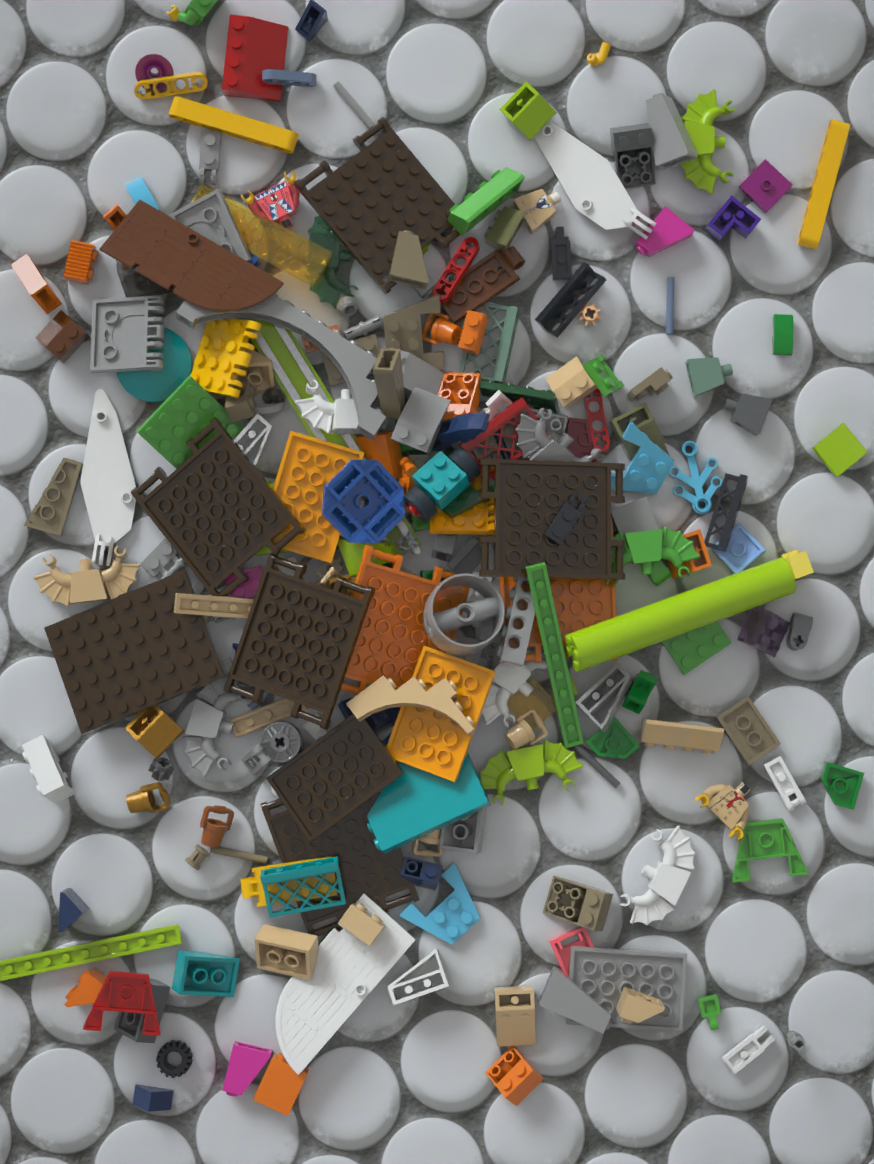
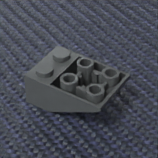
[610,123,656,189]

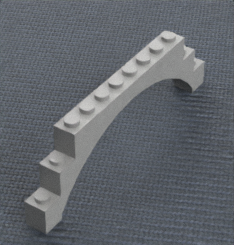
[176,293,386,441]

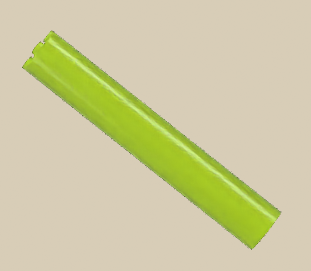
[564,557,796,672]

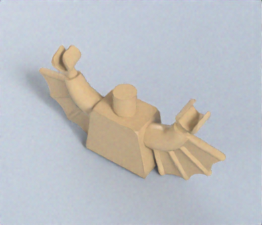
[33,546,140,607]

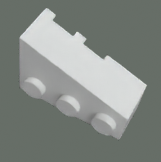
[234,413,272,466]
[22,735,76,804]
[387,949,450,1005]

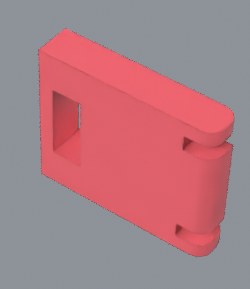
[549,926,594,977]

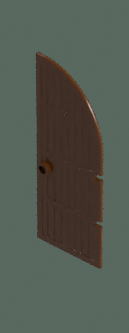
[99,200,284,312]

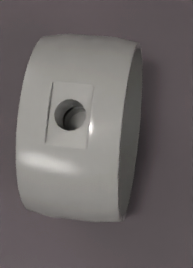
[423,573,505,656]

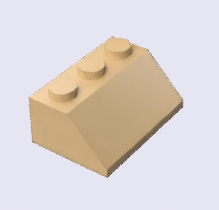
[254,924,319,980]

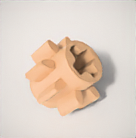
[578,303,601,327]

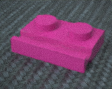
[225,565,263,599]

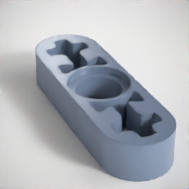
[262,69,317,87]

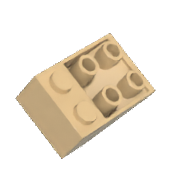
[494,986,536,1047]

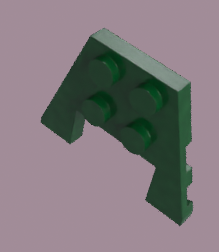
[434,446,495,518]

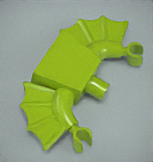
[680,89,736,195]
[479,740,583,806]

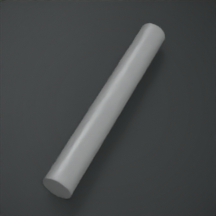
[333,81,375,129]

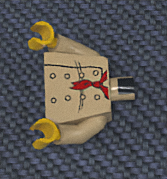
[694,782,750,842]

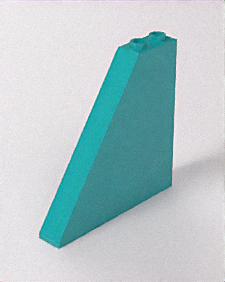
[366,751,491,854]

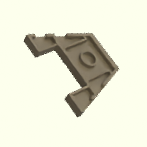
[383,294,445,370]

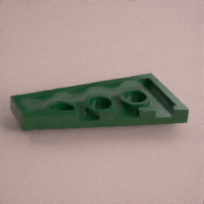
[479,380,559,414]

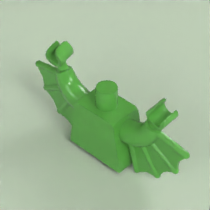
[606,526,701,587]

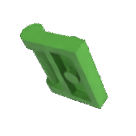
[583,354,624,397]

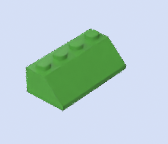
[447,167,525,236]

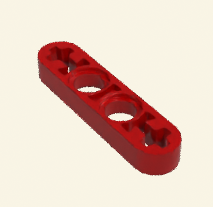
[432,237,480,304]
[583,388,610,453]

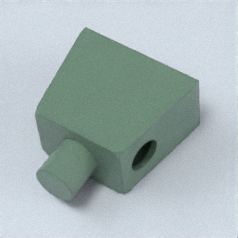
[685,357,733,397]

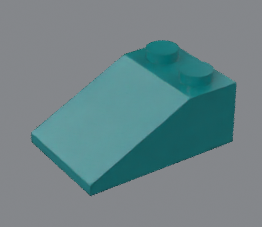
[172,950,240,997]

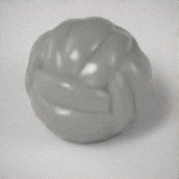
[337,296,358,316]

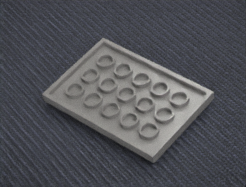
[566,946,687,1032]

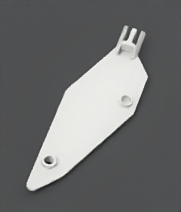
[534,121,657,239]
[80,389,136,567]

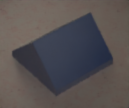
[58,888,89,932]

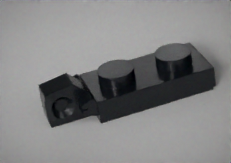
[551,226,572,281]

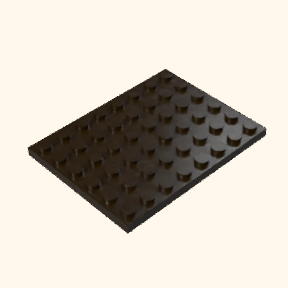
[44,570,225,735]

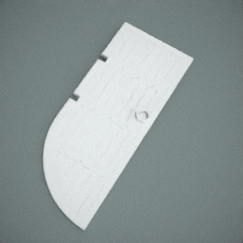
[275,893,416,1075]

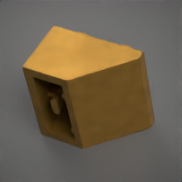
[125,705,184,759]

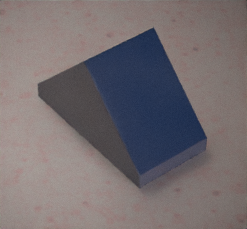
[295,0,328,41]
[132,1084,174,1112]

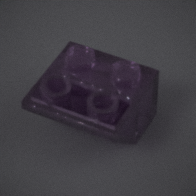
[737,607,790,658]

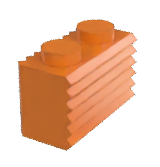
[63,240,98,285]
[458,310,488,355]

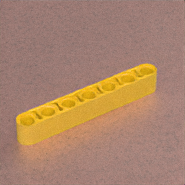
[168,96,299,154]
[797,119,850,250]

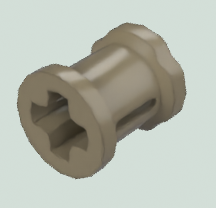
[185,844,211,870]

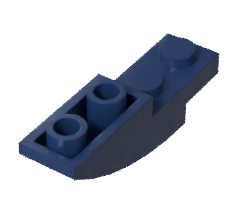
[433,413,490,452]

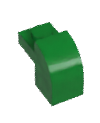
[622,670,658,714]

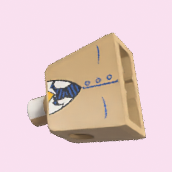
[513,189,561,235]

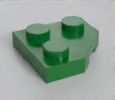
[585,717,640,759]
[821,762,864,810]

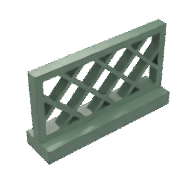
[459,303,520,384]

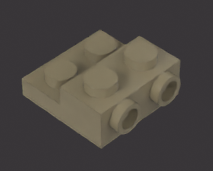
[627,367,673,401]

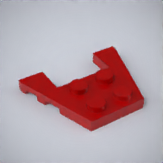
[83,971,161,1036]

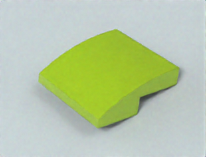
[812,423,867,477]

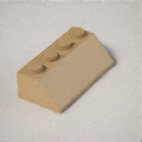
[640,718,724,754]

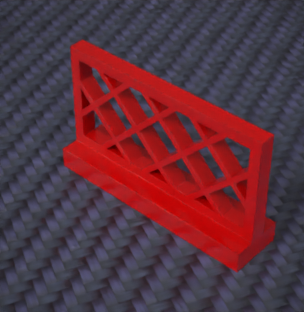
[459,397,549,480]

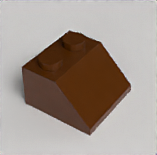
[35,310,89,363]

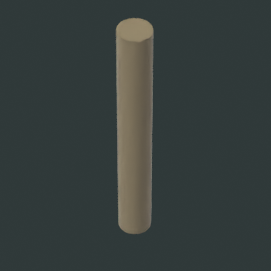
[210,847,268,864]

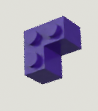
[705,195,761,241]

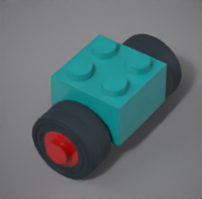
[403,447,481,523]

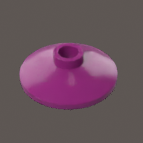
[135,54,174,92]

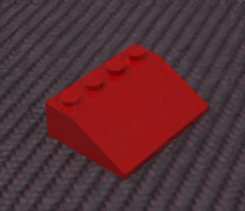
[222,14,288,102]

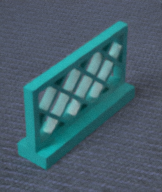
[260,856,346,918]

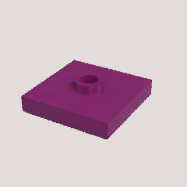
[738,159,793,213]

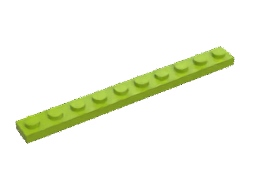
[0,924,183,981]

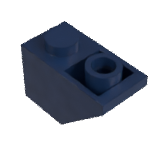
[400,856,442,890]

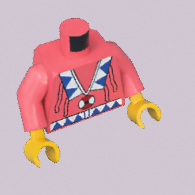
[241,170,300,231]

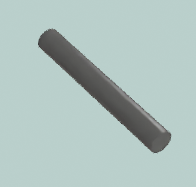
[573,745,620,788]

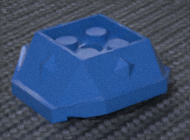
[321,460,405,543]

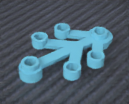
[669,441,722,514]

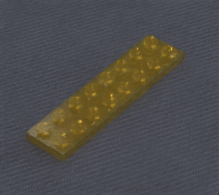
[191,183,333,287]

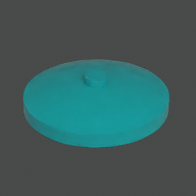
[116,328,193,403]

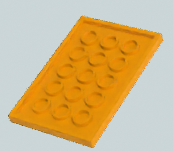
[273,431,365,564]
[386,646,496,782]

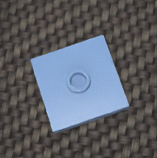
[711,523,766,574]

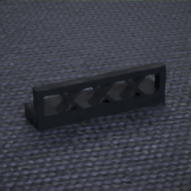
[535,262,606,338]
[704,473,748,552]

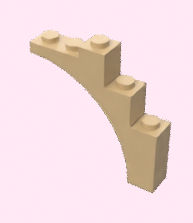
[346,675,475,736]

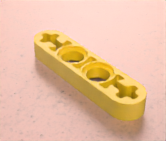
[134,72,208,100]

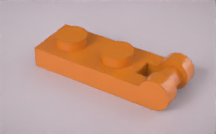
[399,457,418,513]

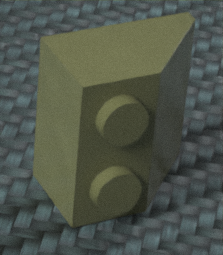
[484,206,525,253]

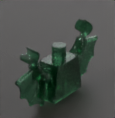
[305,216,358,309]

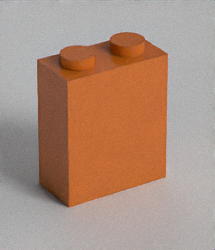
[253,1053,309,1116]

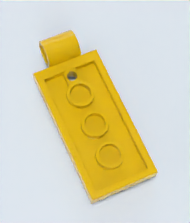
[240,856,338,907]

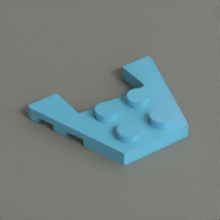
[611,421,674,494]
[399,863,480,945]

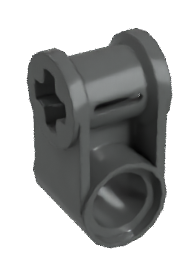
[786,612,813,650]

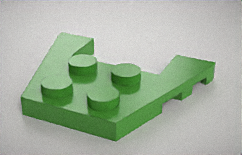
[732,818,808,883]

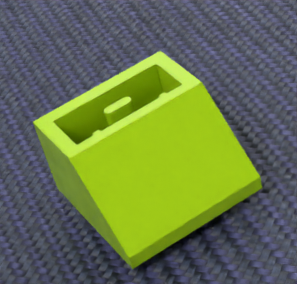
[499,81,557,141]

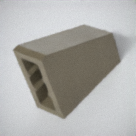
[388,230,429,289]

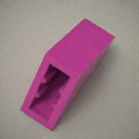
[635,206,695,257]
[222,1041,273,1097]

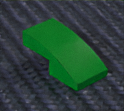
[772,314,793,356]

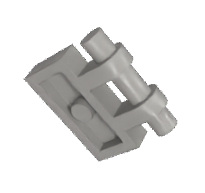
[141,537,187,579]

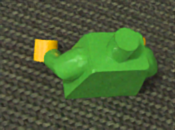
[167,0,219,26]

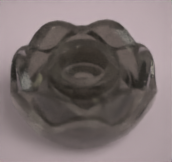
[262,387,286,404]

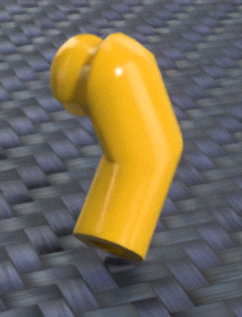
[587,42,611,66]

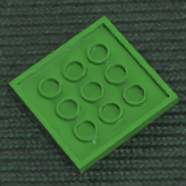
[136,375,244,469]

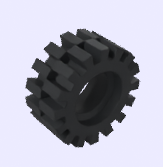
[156,1040,193,1078]

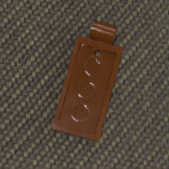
[438,246,525,324]

